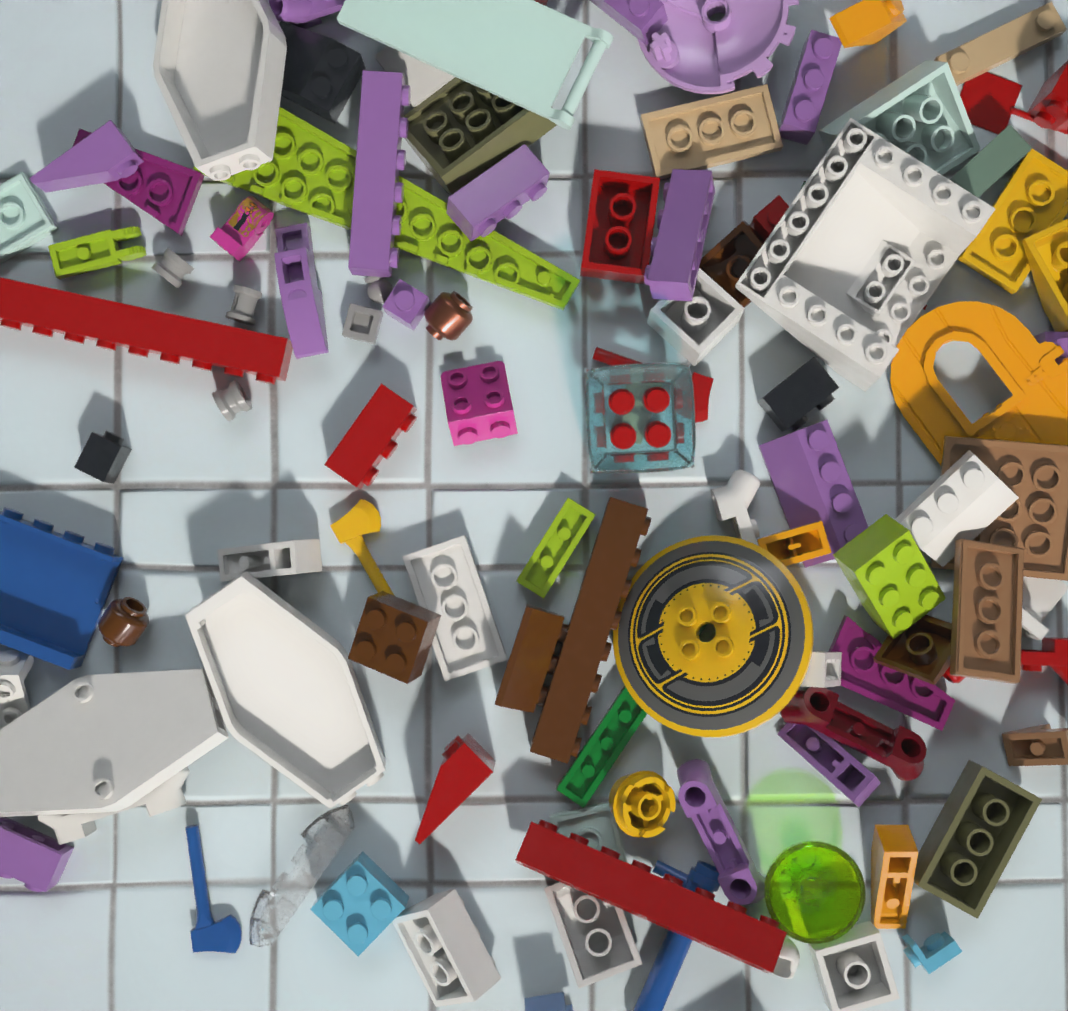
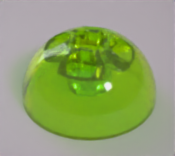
[764,841,866,944]

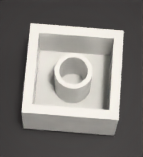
[647,268,745,366]
[807,921,900,1011]

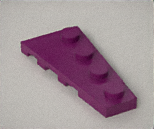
[72,128,204,236]
[828,615,955,731]

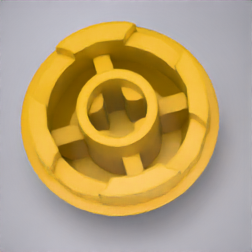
[609,771,676,838]

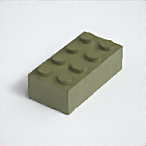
[914,760,1042,919]

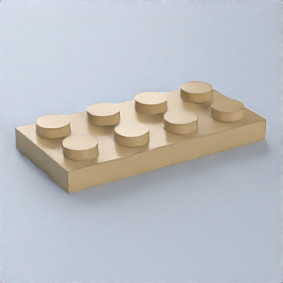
[640,84,783,180]

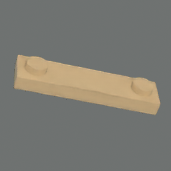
[934,1,1067,86]

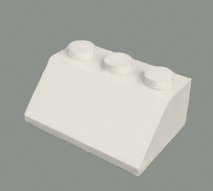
[894,450,1019,567]
[392,889,501,1007]

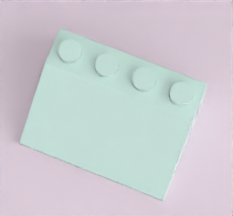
[818,60,981,175]

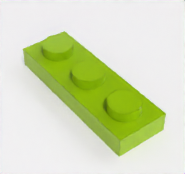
[516,498,596,599]

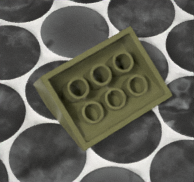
[403,77,557,196]

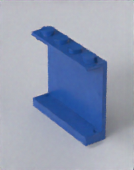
[0,507,124,670]

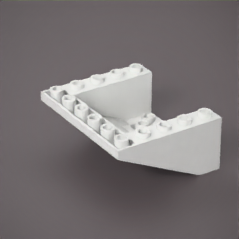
[735,118,995,391]

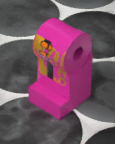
[209,195,274,262]

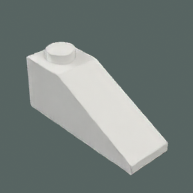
[217,539,322,582]

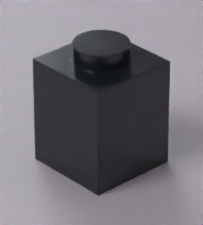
[74,430,132,484]

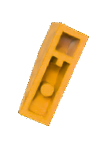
[871,824,918,929]

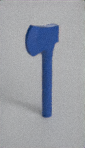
[185,825,242,953]

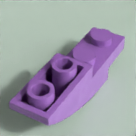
[274,223,329,359]

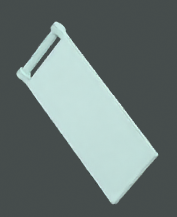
[337,0,614,130]

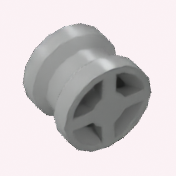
[151,248,194,288]
[212,380,252,421]

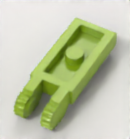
[48,226,147,280]

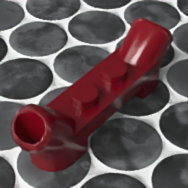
[780,687,927,781]

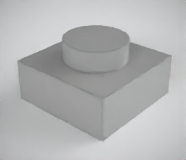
[342,303,383,345]

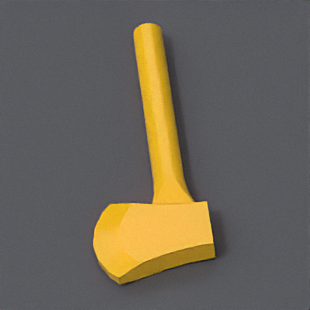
[330,499,395,596]

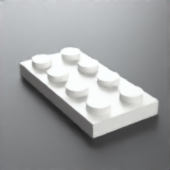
[402,535,508,681]

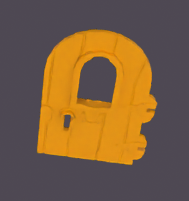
[890,301,1068,466]

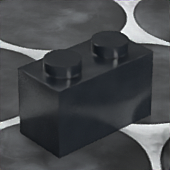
[758,357,839,432]

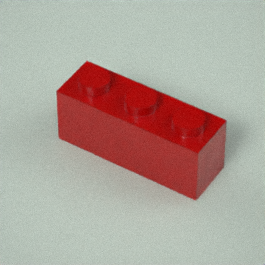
[324,383,417,489]

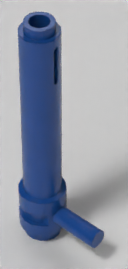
[633,860,720,1011]

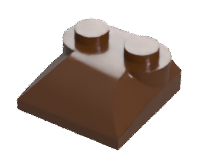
[699,221,765,308]
[873,615,952,685]

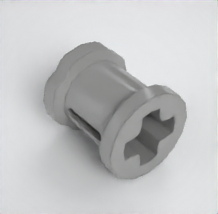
[225,285,262,325]

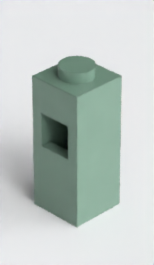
[949,125,1032,198]

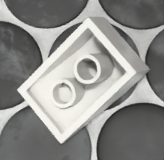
[544,882,642,988]

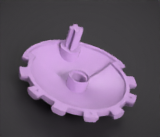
[637,0,799,94]

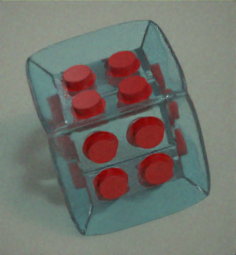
[584,362,696,474]

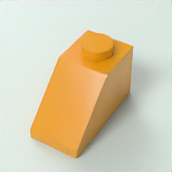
[829,0,907,48]

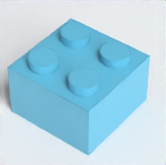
[310,851,409,957]

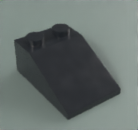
[279,21,366,124]

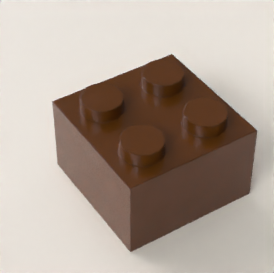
[348,591,441,684]

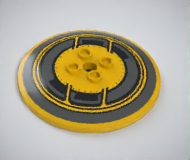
[613,535,814,737]

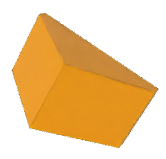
[757,521,832,566]

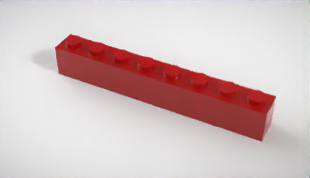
[515,819,787,973]

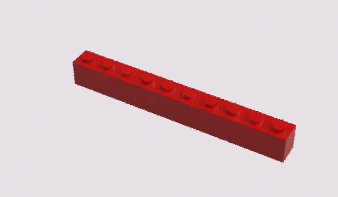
[0,277,293,385]

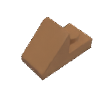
[1002,724,1068,766]

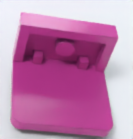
[441,361,518,446]

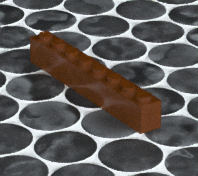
[530,497,652,764]

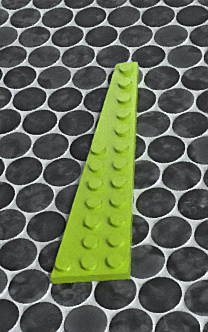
[193,107,580,311]

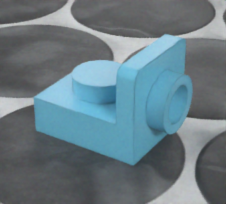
[902,931,962,974]

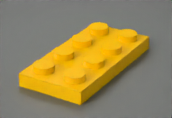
[957,148,1068,294]

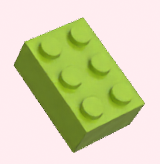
[833,514,946,639]

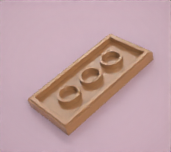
[950,539,1024,684]

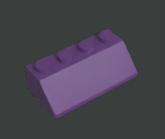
[758,420,868,568]

